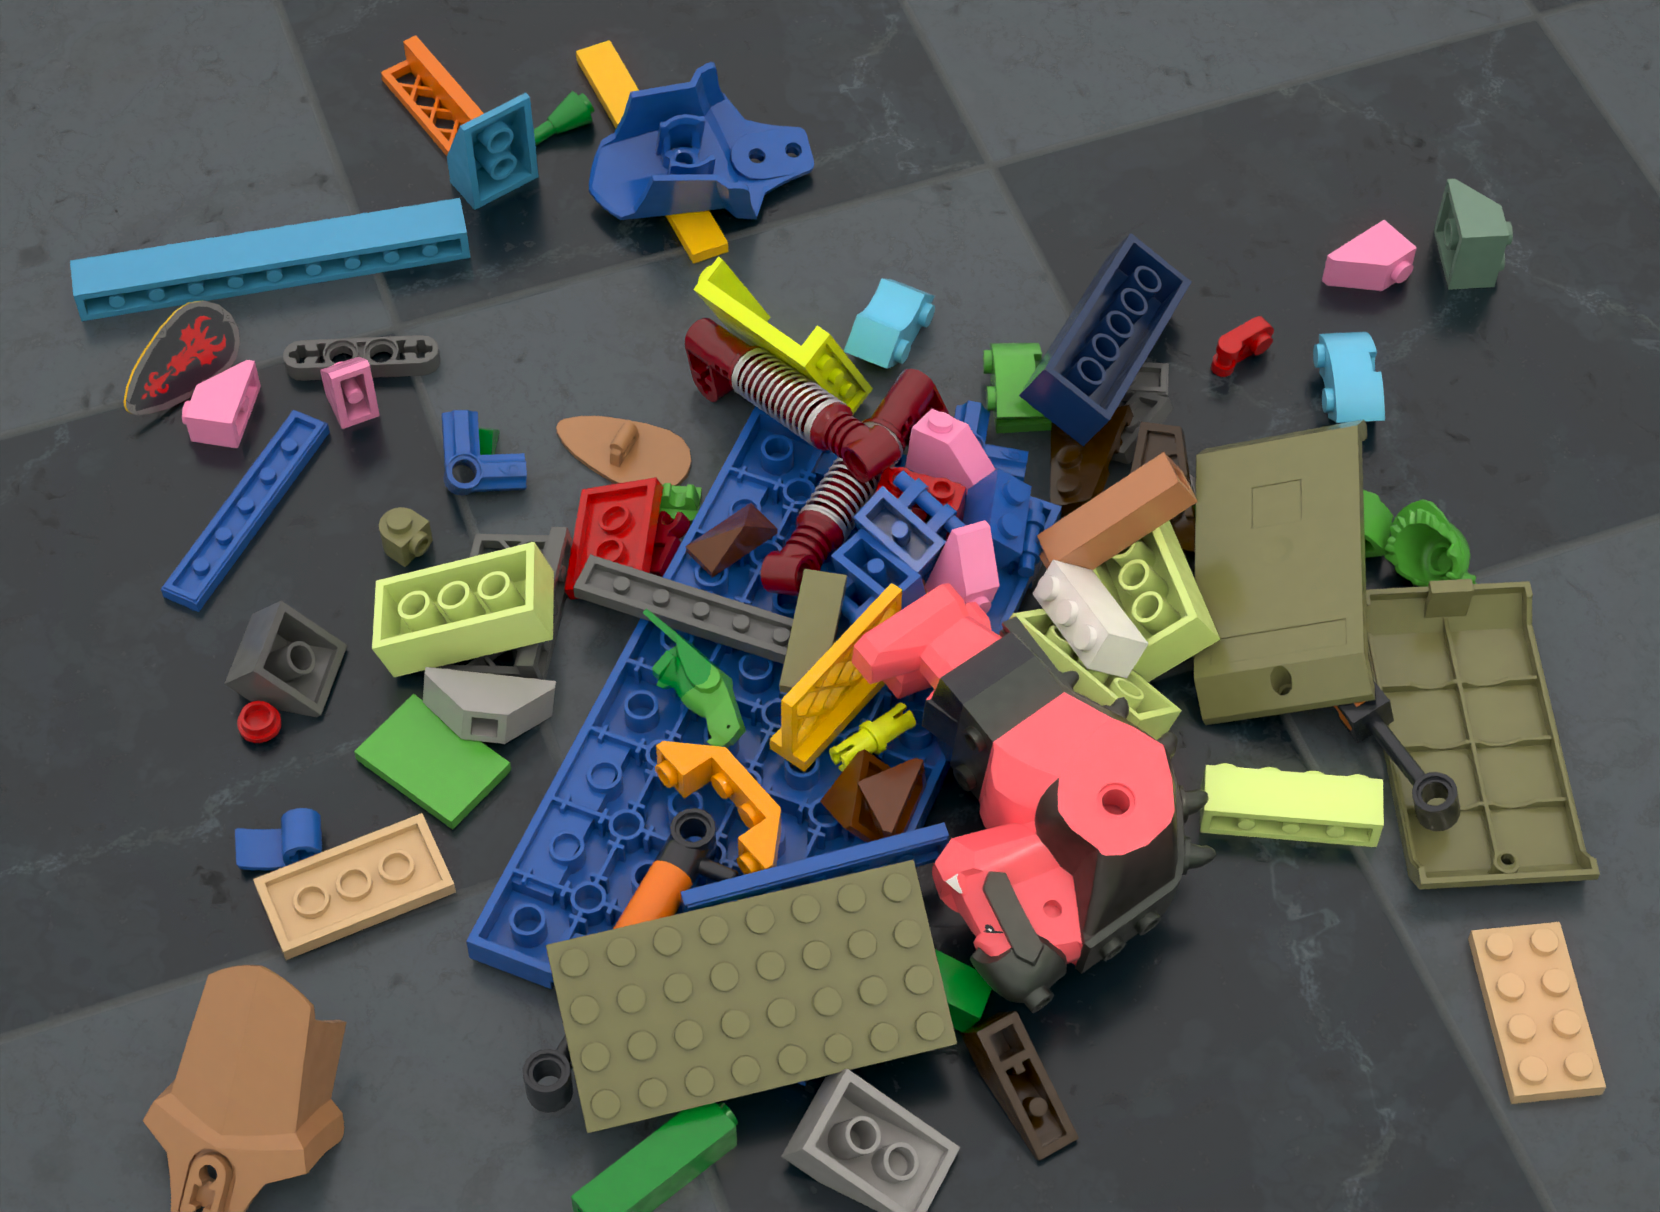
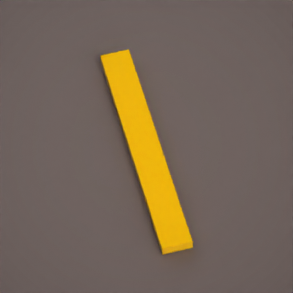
[576,40,729,264]

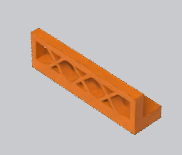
[381,35,484,156]

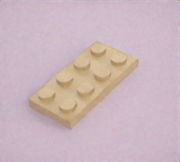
[253,813,456,960]
[1468,922,1606,1104]

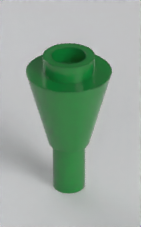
[534,91,595,146]

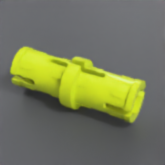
[829,702,916,772]

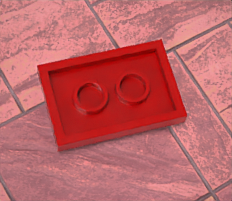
[564,477,663,600]

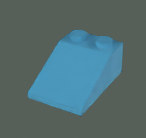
[447,93,539,210]

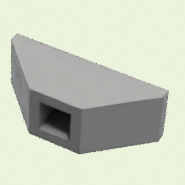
[423,667,556,744]

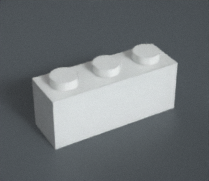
[1032,560,1149,678]

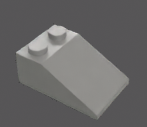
[781,1069,960,1212]

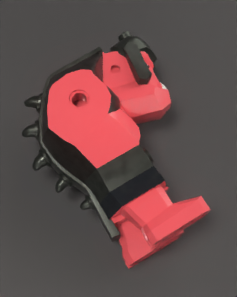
[852,583,1216,1013]

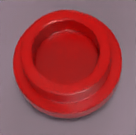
[237,701,282,743]

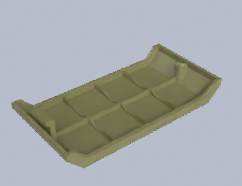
[1194,419,1375,725]
[1366,579,1600,889]

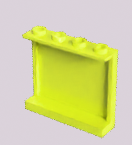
[693,257,873,414]

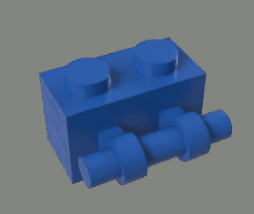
[963,468,1046,577]
[853,470,966,580]
[831,528,926,626]

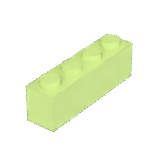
[1200,763,1384,847]

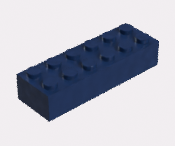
[1019,233,1192,446]

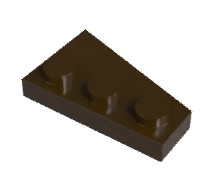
[1050,405,1134,517]
[1130,421,1195,555]

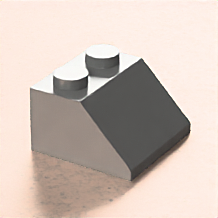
[224,600,347,717]

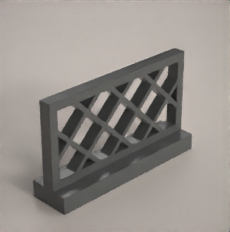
[440,527,573,680]

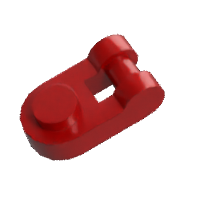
[1211,316,1274,377]

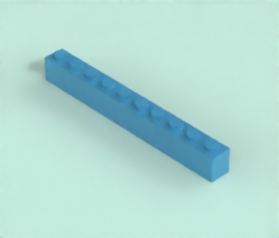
[70,198,471,321]

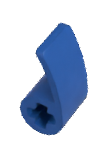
[235,808,323,870]

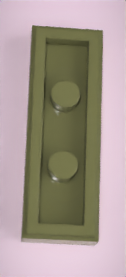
[779,569,847,693]

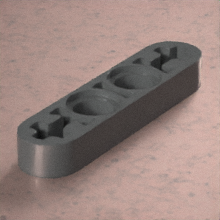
[283,335,441,381]

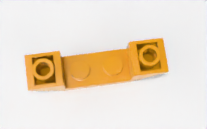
[655,741,781,875]

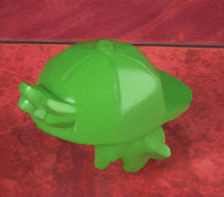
[1384,499,1477,587]

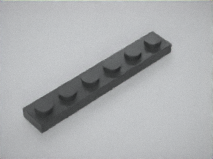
[573,554,793,664]

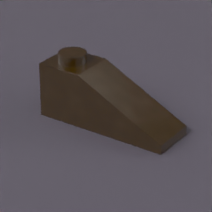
[960,1011,1079,1160]

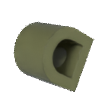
[379,507,433,567]

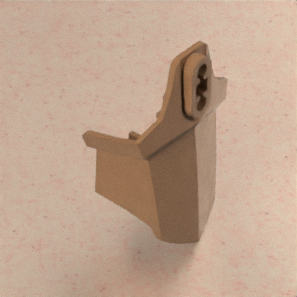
[143,965,347,1212]

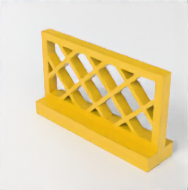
[770,583,902,772]

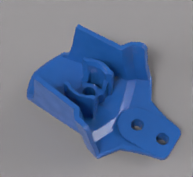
[589,62,814,220]

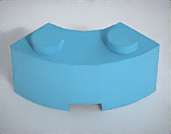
[844,278,935,369]
[1313,332,1385,423]

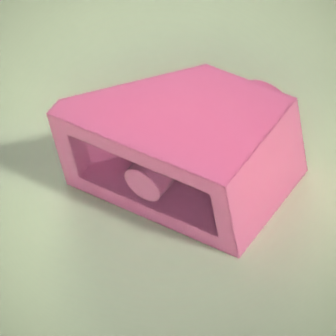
[1322,220,1417,291]
[320,357,380,429]
[182,360,261,448]
[905,409,996,495]
[925,520,1000,613]

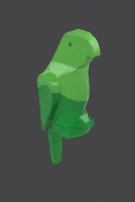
[643,608,746,748]

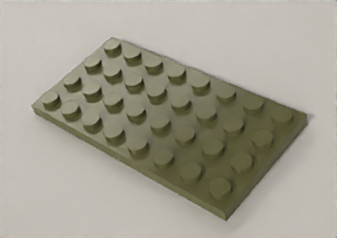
[545,859,957,1133]

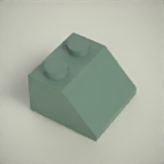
[1434,179,1513,290]

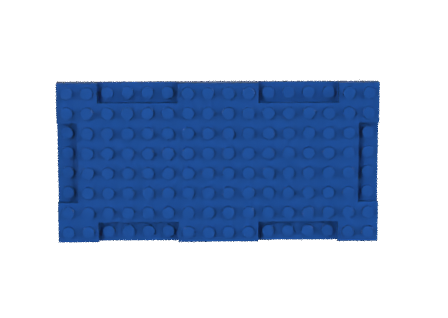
[466,406,1062,1086]

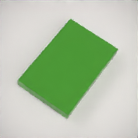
[354,694,511,830]

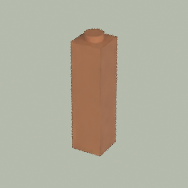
[1037,452,1198,570]

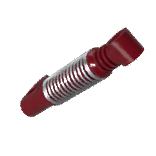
[685,318,901,483]
[761,369,950,596]

